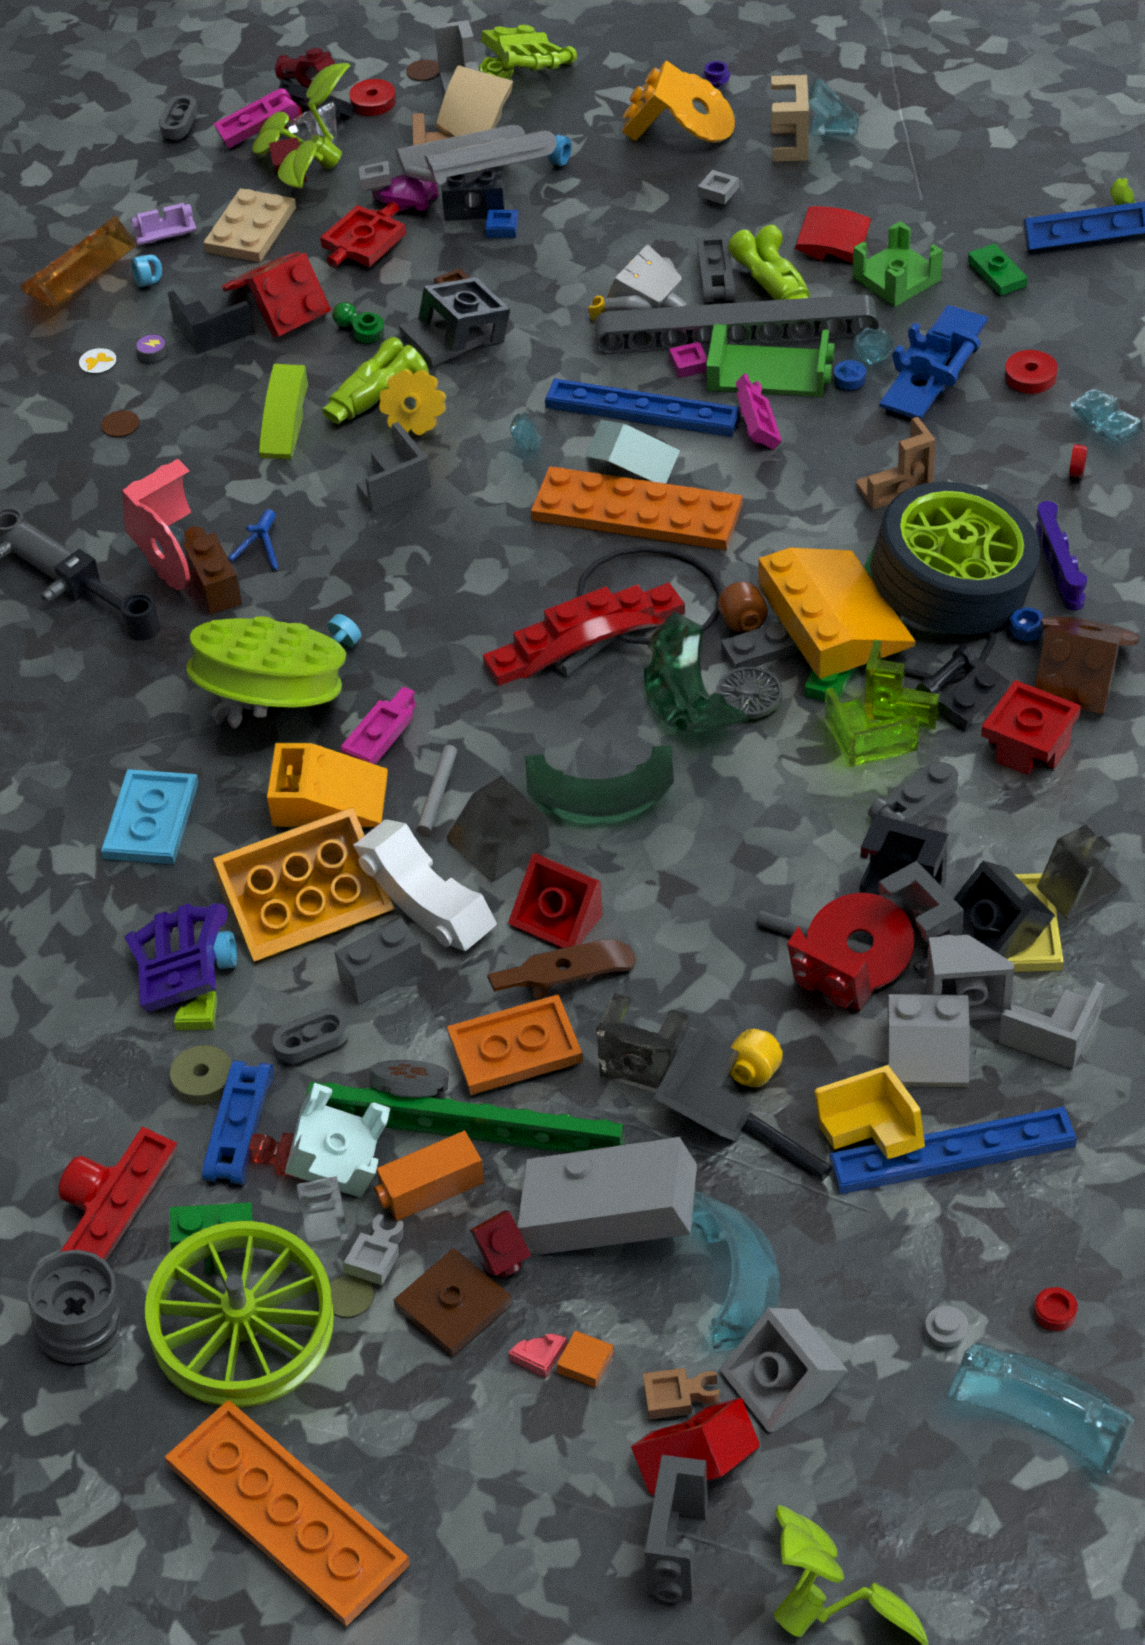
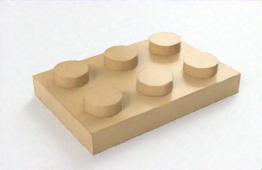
[203,188,296,263]

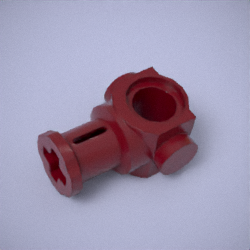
[275,48,335,88]

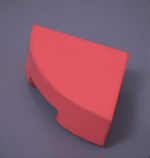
[509,1334,567,1378]

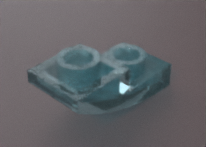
[1071,389,1143,446]

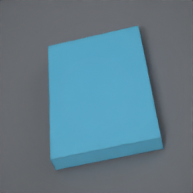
[101,769,199,865]

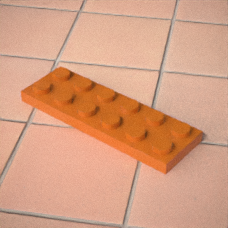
[531,466,743,550]
[165,1399,410,1627]

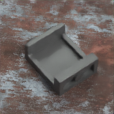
[644,1455,708,1602]

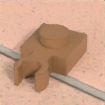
[643,1368,720,1420]

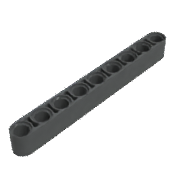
[595,295,879,354]

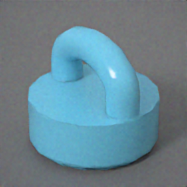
[131,255,162,287]
[327,614,361,647]
[213,931,237,970]

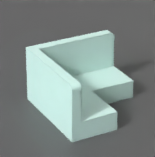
[586,420,680,484]

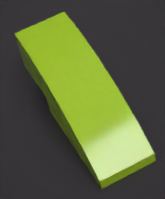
[259,364,308,459]

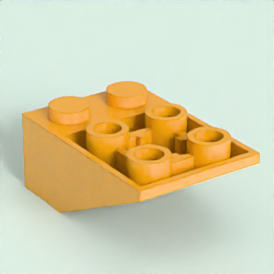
[267,743,388,827]

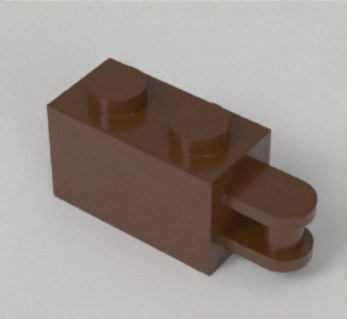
[183,526,242,615]

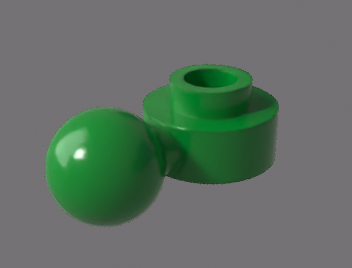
[332,302,384,344]

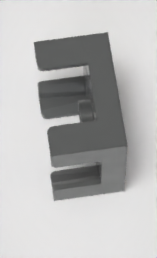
[879,861,964,979]

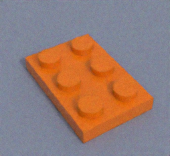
[447,994,583,1095]

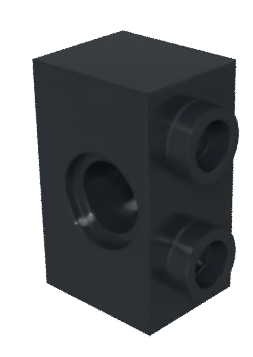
[441,169,505,221]

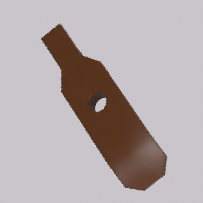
[487,940,637,999]

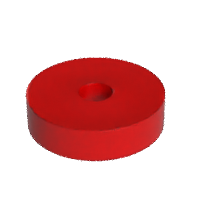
[349,79,396,116]
[1005,350,1058,394]

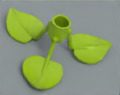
[252,63,351,188]
[773,1505,928,1645]

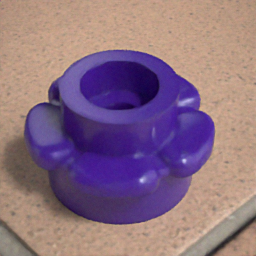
[702,61,731,88]

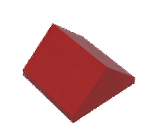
[508,853,603,948]

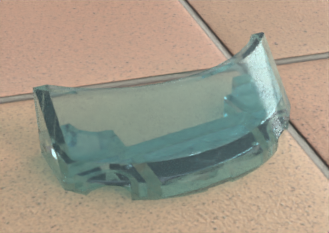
[691,1190,780,1353]
[947,1342,1136,1476]

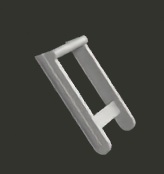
[395,125,556,185]

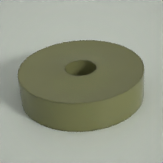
[170,1045,232,1105]

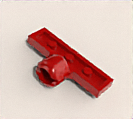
[58,1126,177,1261]

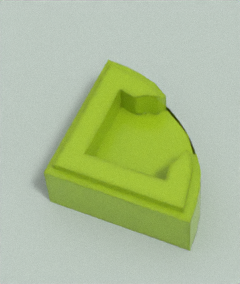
[174,991,217,1030]

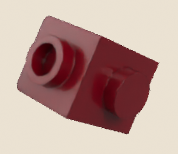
[470,1210,531,1277]

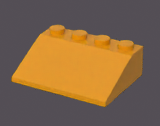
[758,547,916,679]
[212,807,395,963]

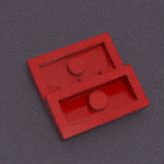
[794,206,871,264]

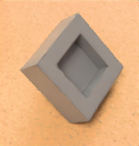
[358,161,392,191]
[698,170,739,204]

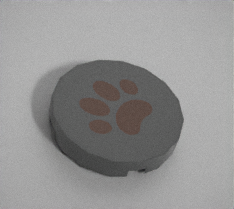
[370,1060,449,1098]

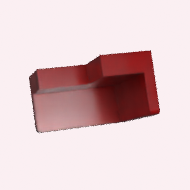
[631,1397,760,1495]

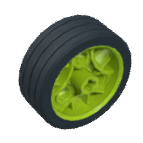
[870,481,1041,635]

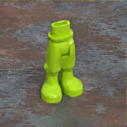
[728,225,810,300]
[321,337,429,424]

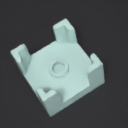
[285,1083,390,1198]

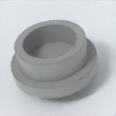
[925,1306,968,1348]

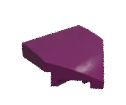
[371,168,439,212]

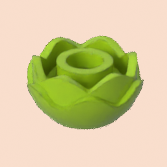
[478,56,514,80]
[1109,178,1136,205]

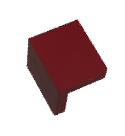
[269,137,307,182]

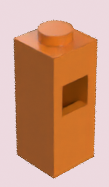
[374,1130,485,1221]

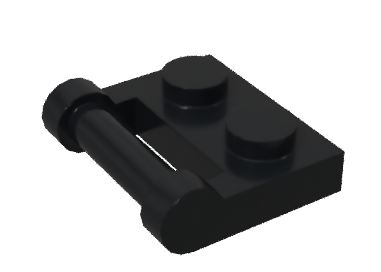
[916,645,1010,730]

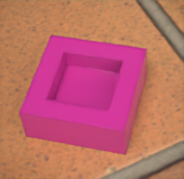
[669,342,708,378]

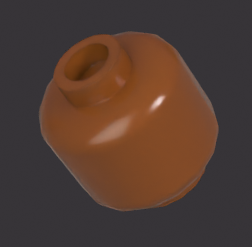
[717,581,768,634]

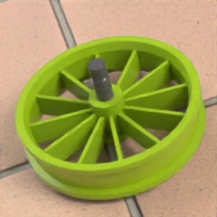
[145,1221,334,1408]

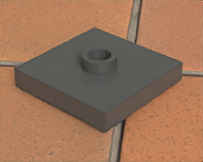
[399,309,486,367]

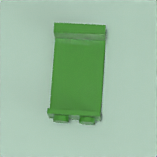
[707,324,835,397]

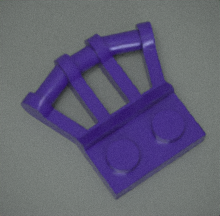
[124,903,227,1013]

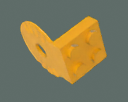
[622,60,735,143]

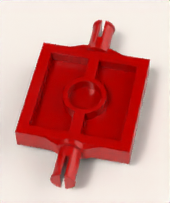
[320,201,406,268]

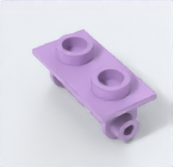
[131,202,197,245]

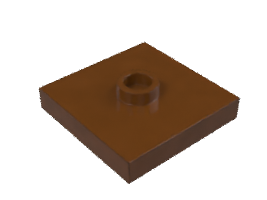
[393,1248,512,1357]

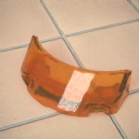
[19,215,137,308]

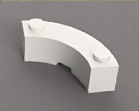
[353,819,497,951]

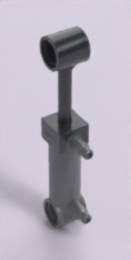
[0,507,160,641]

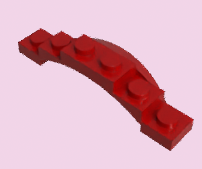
[483,582,685,686]

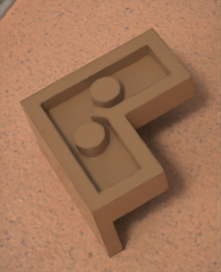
[856,417,936,510]

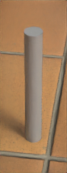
[417,745,457,835]

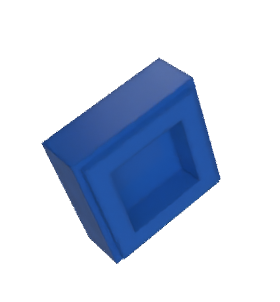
[485,210,519,238]

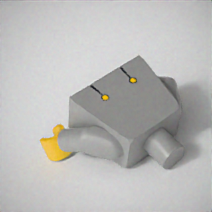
[588,245,688,321]

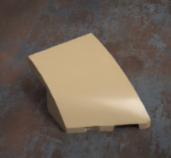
[436,65,513,137]

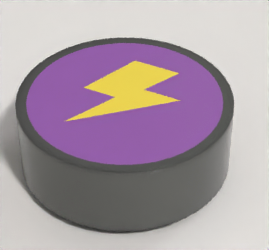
[135,334,168,363]

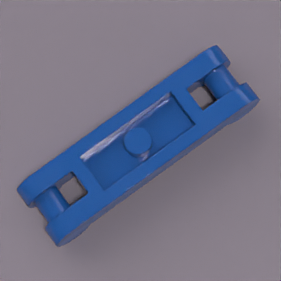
[202,1060,274,1185]

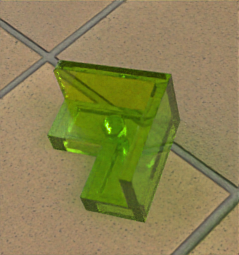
[865,639,940,729]
[825,688,919,768]

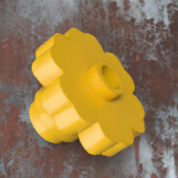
[379,369,446,435]

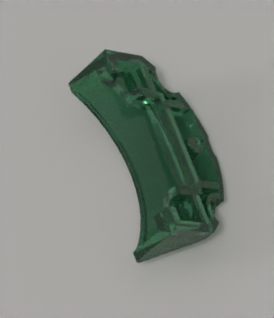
[644,611,748,732]
[525,744,674,824]

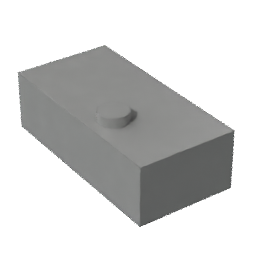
[517,1137,697,1255]

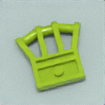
[480,25,577,71]

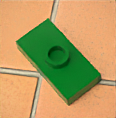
[968,243,1028,296]

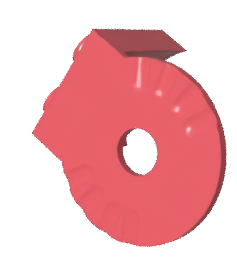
[122,459,192,591]

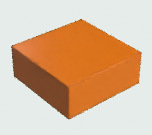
[557,1330,614,1388]

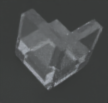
[296,1176,349,1246]

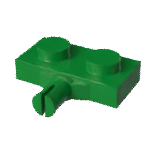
[170,1202,252,1275]

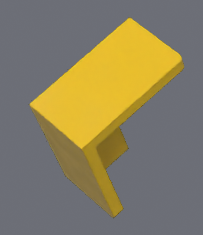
[814,1065,925,1160]

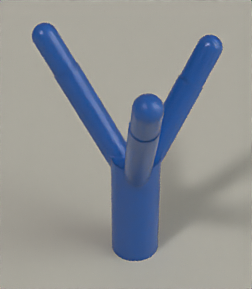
[228,509,278,570]

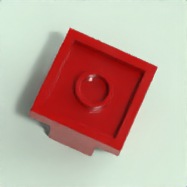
[981,680,1081,775]

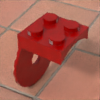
[221,252,331,337]
[787,893,915,1012]

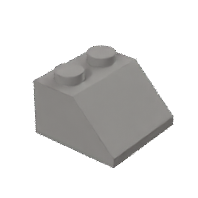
[926,935,1014,1020]
[887,994,970,1088]
[719,1308,848,1432]

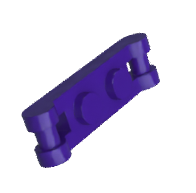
[1035,501,1087,610]

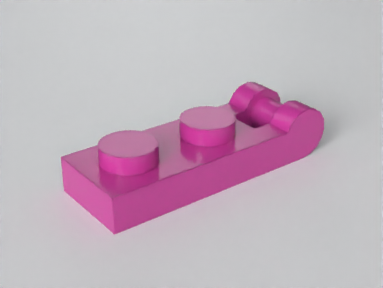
[214,88,299,149]

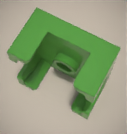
[853,221,943,307]

